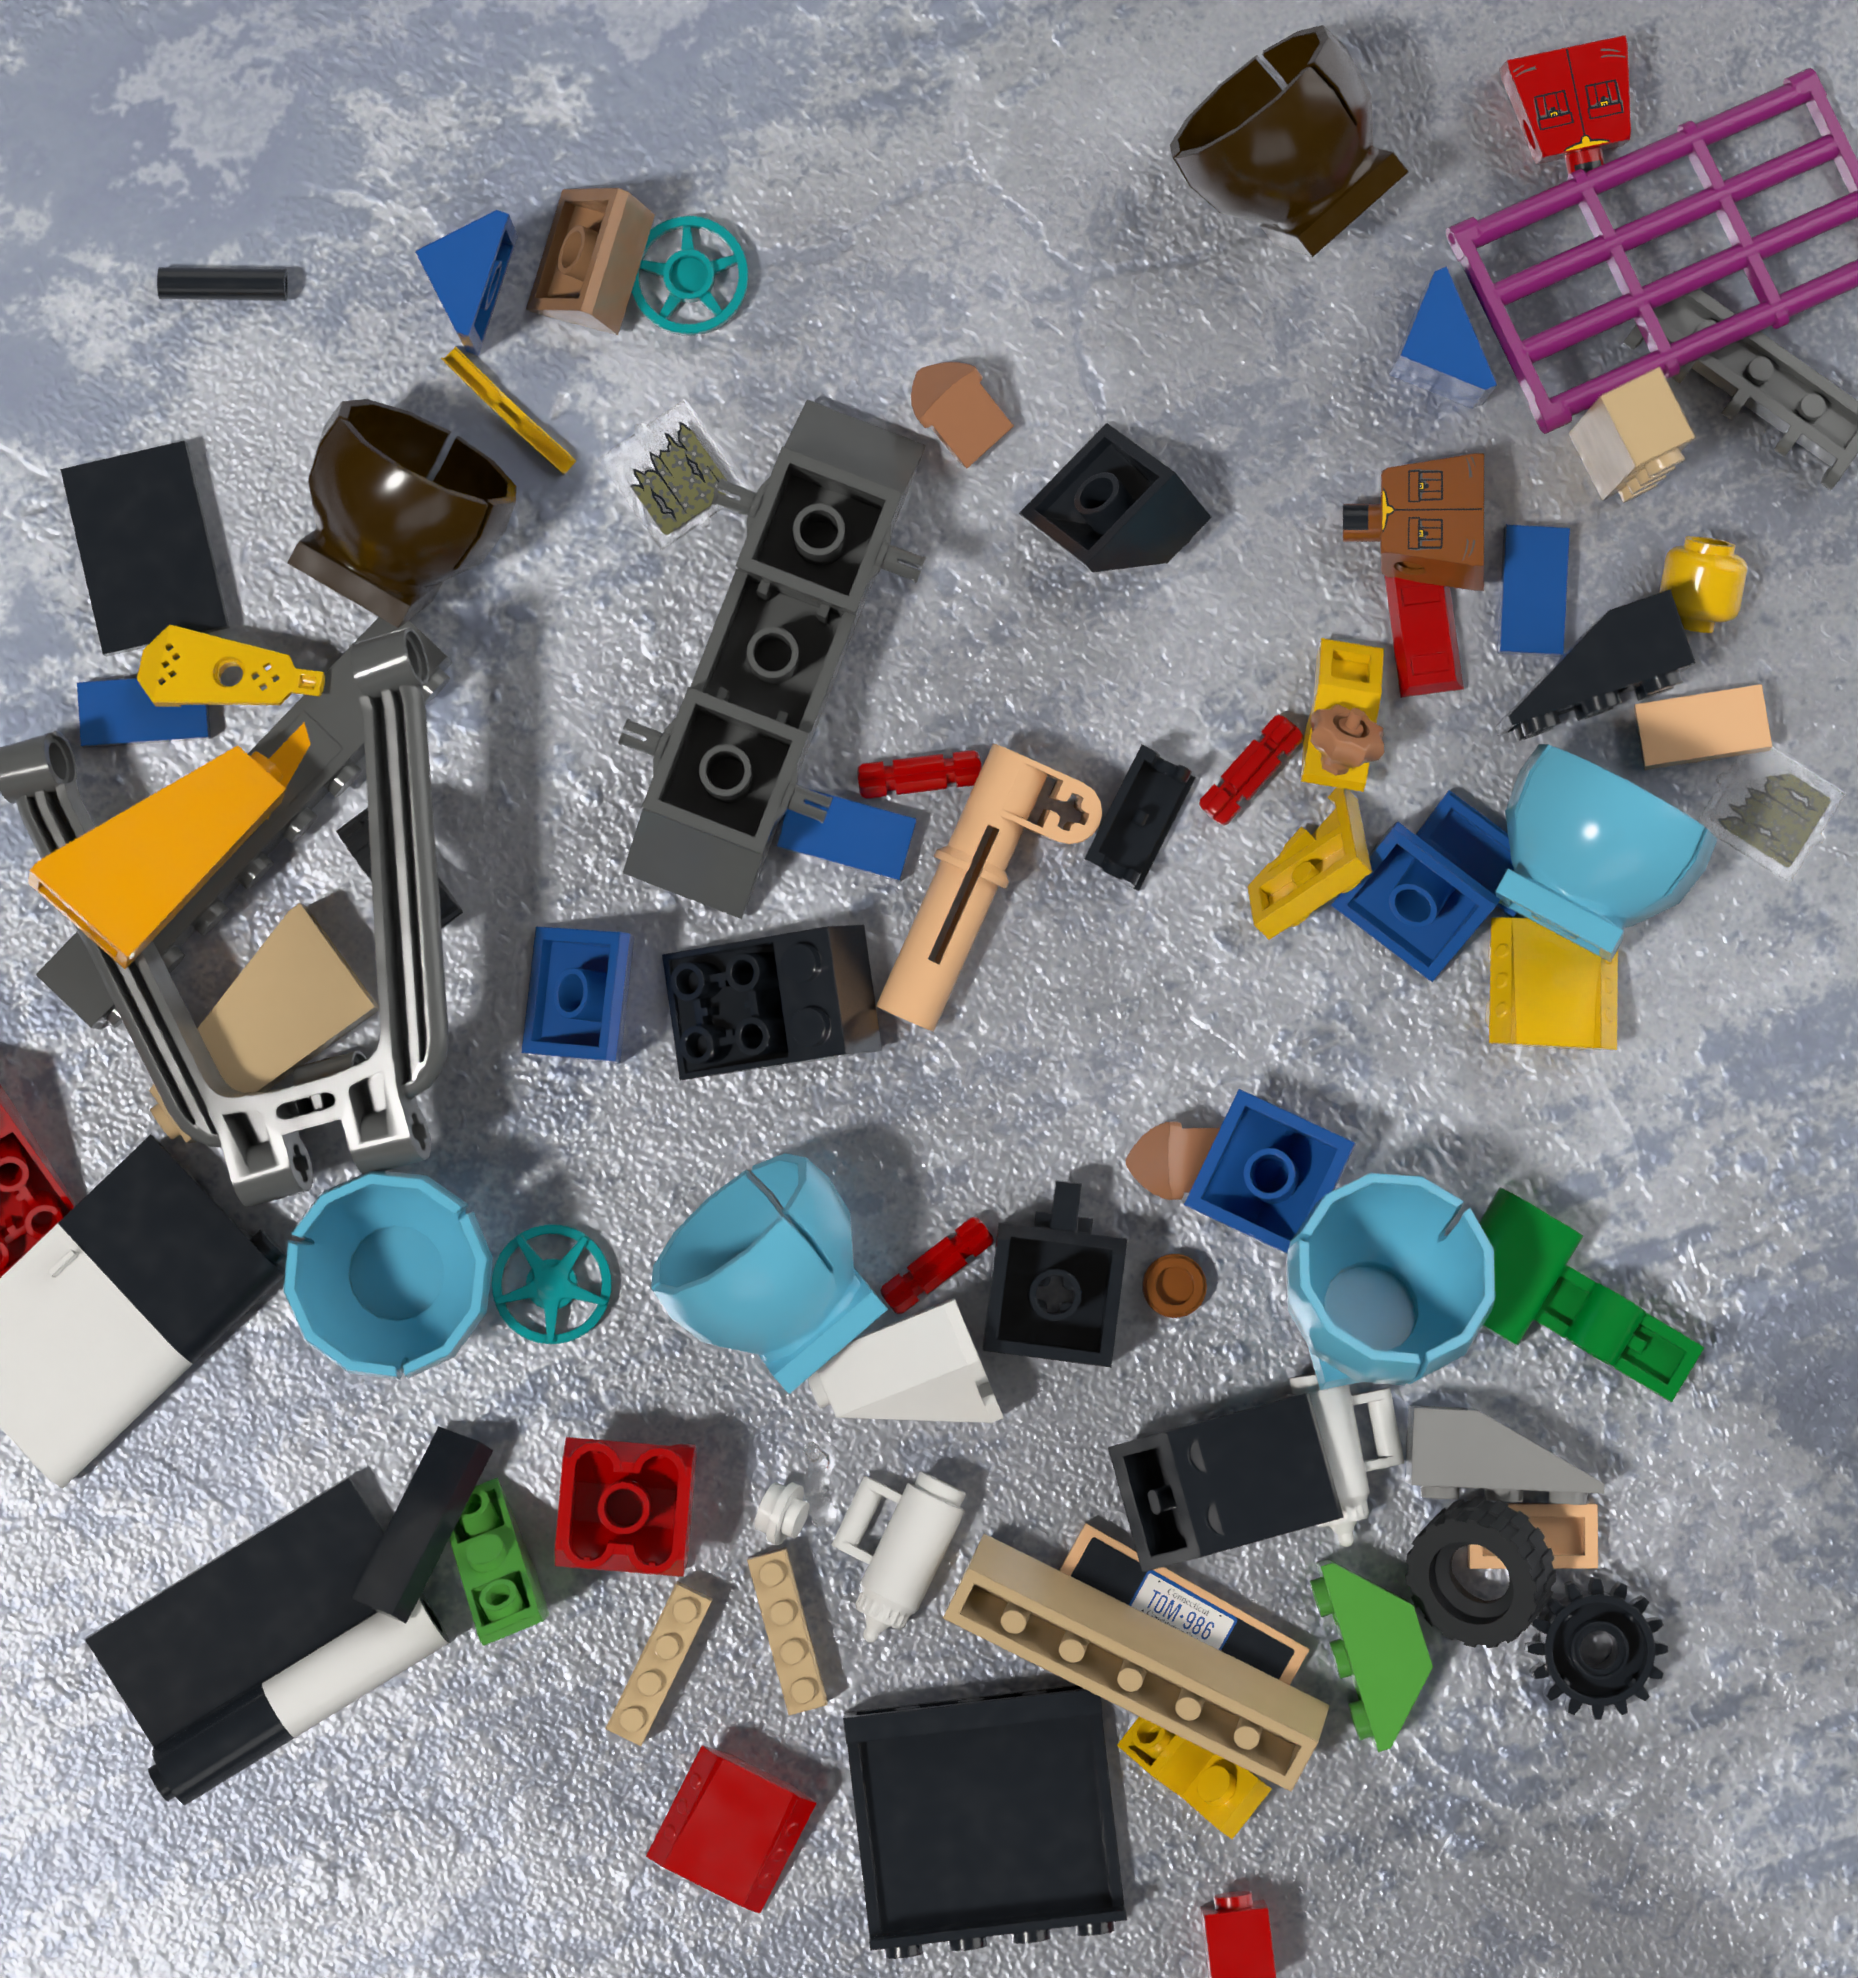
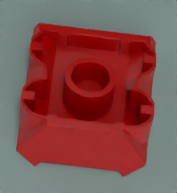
[646,1745,817,1914]

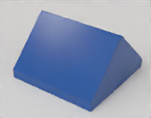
[415,210,518,356]
[1389,266,1497,408]
[1331,822,1500,982]
[521,926,635,1064]
[1184,1089,1356,1254]

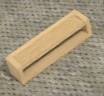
[747,1547,828,1716]
[605,1581,713,1746]

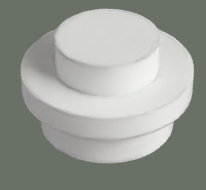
[755,1482,809,1545]

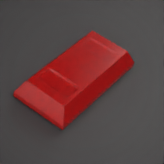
[1384,575,1464,698]

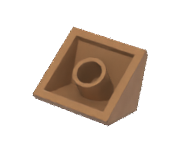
[526,188,655,335]

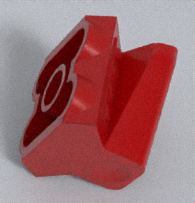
[555,1437,697,1577]

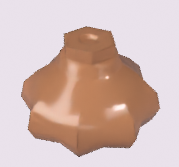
[1310,704,1385,775]

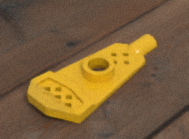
[137,625,325,707]

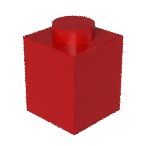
[1201,1891,1276,1978]

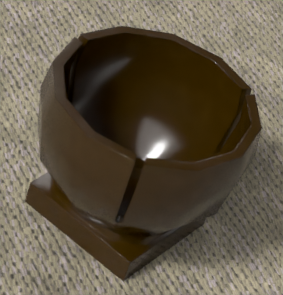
[1170,25,1409,257]
[287,399,517,628]

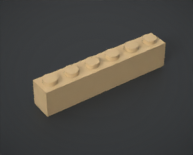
[943,1534,1330,1792]

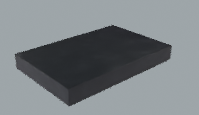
[60,440,230,657]

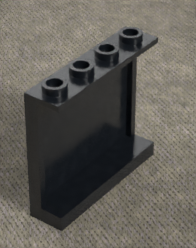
[843,1685,1127,1959]

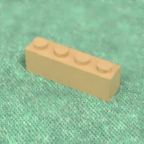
[1568,367,1695,503]

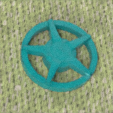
[632,216,749,336]
[492,1224,612,1344]

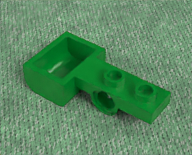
[1479,1187,1705,1403]

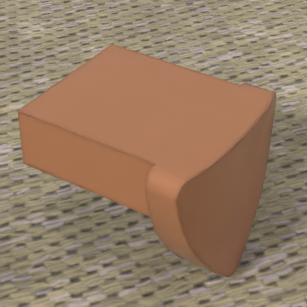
[911,362,1014,468]
[1126,1122,1220,1200]

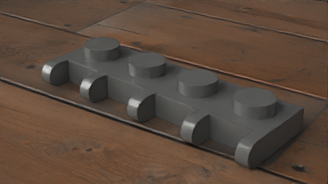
[1623,271,1858,491]

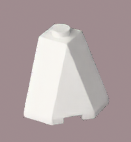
[807,1298,1004,1423]

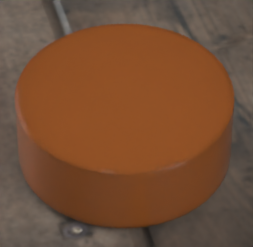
[1142,1254,1207,1318]

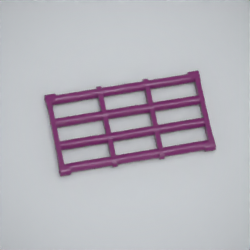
[1446,68,1858,434]

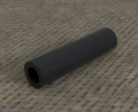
[157,267,288,301]

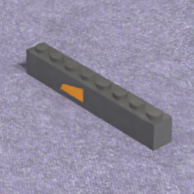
[36,617,453,1030]

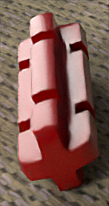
[1199,715,1304,826]
[857,750,982,799]
[880,1217,994,1314]

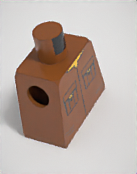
[1343,453,1484,591]

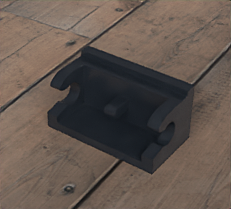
[1082,745,1196,892]

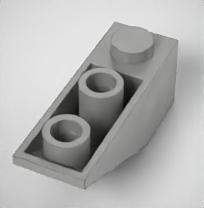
[1405,1405,1605,1505]

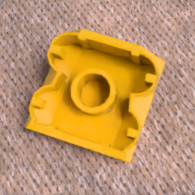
[1485,917,1618,1050]

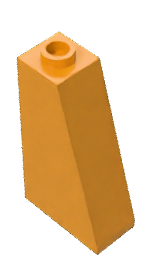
[28,745,286,969]

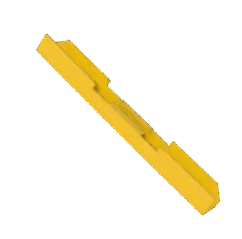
[441,346,576,475]

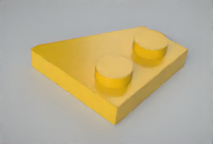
[1247,788,1372,940]

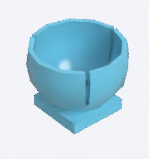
[1496,744,1717,963]
[651,1153,888,1394]
[283,1171,493,1380]
[1286,1173,1495,1390]

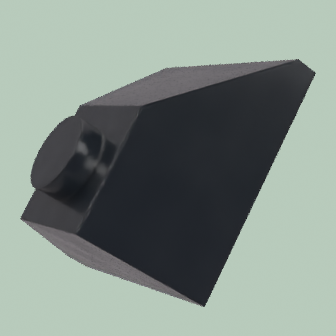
[1019,423,1212,572]

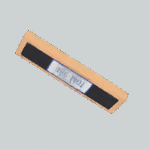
[1059,1522,1310,1685]

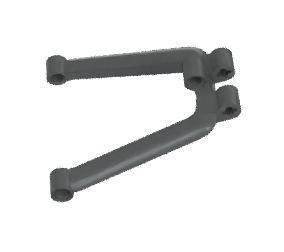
[0,628,449,1207]

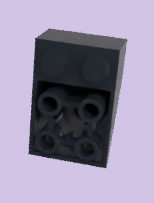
[1495,590,1696,742]
[662,925,882,1080]
[1108,1392,1344,1573]

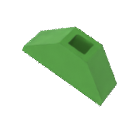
[449,1477,549,1646]
[1310,1559,1433,1752]

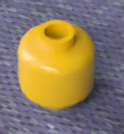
[1659,536,1748,633]

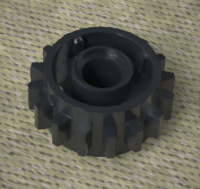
[1524,1577,1668,1720]

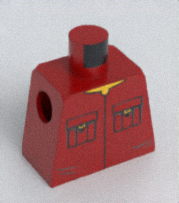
[1499,35,1631,174]

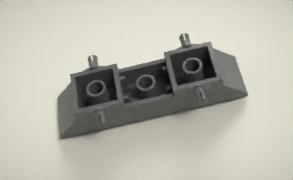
[618,400,926,919]

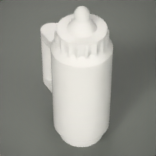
[1286,1372,1405,1547]
[831,1471,967,1643]

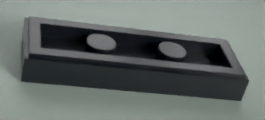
[351,1426,493,1624]

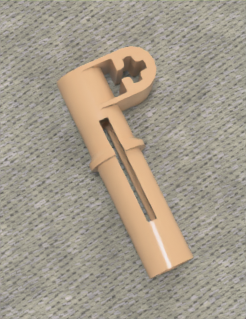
[876,743,1102,1032]

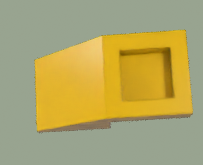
[1301,638,1384,792]
[1117,1716,1272,1839]

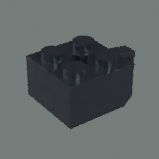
[982,1180,1127,1367]

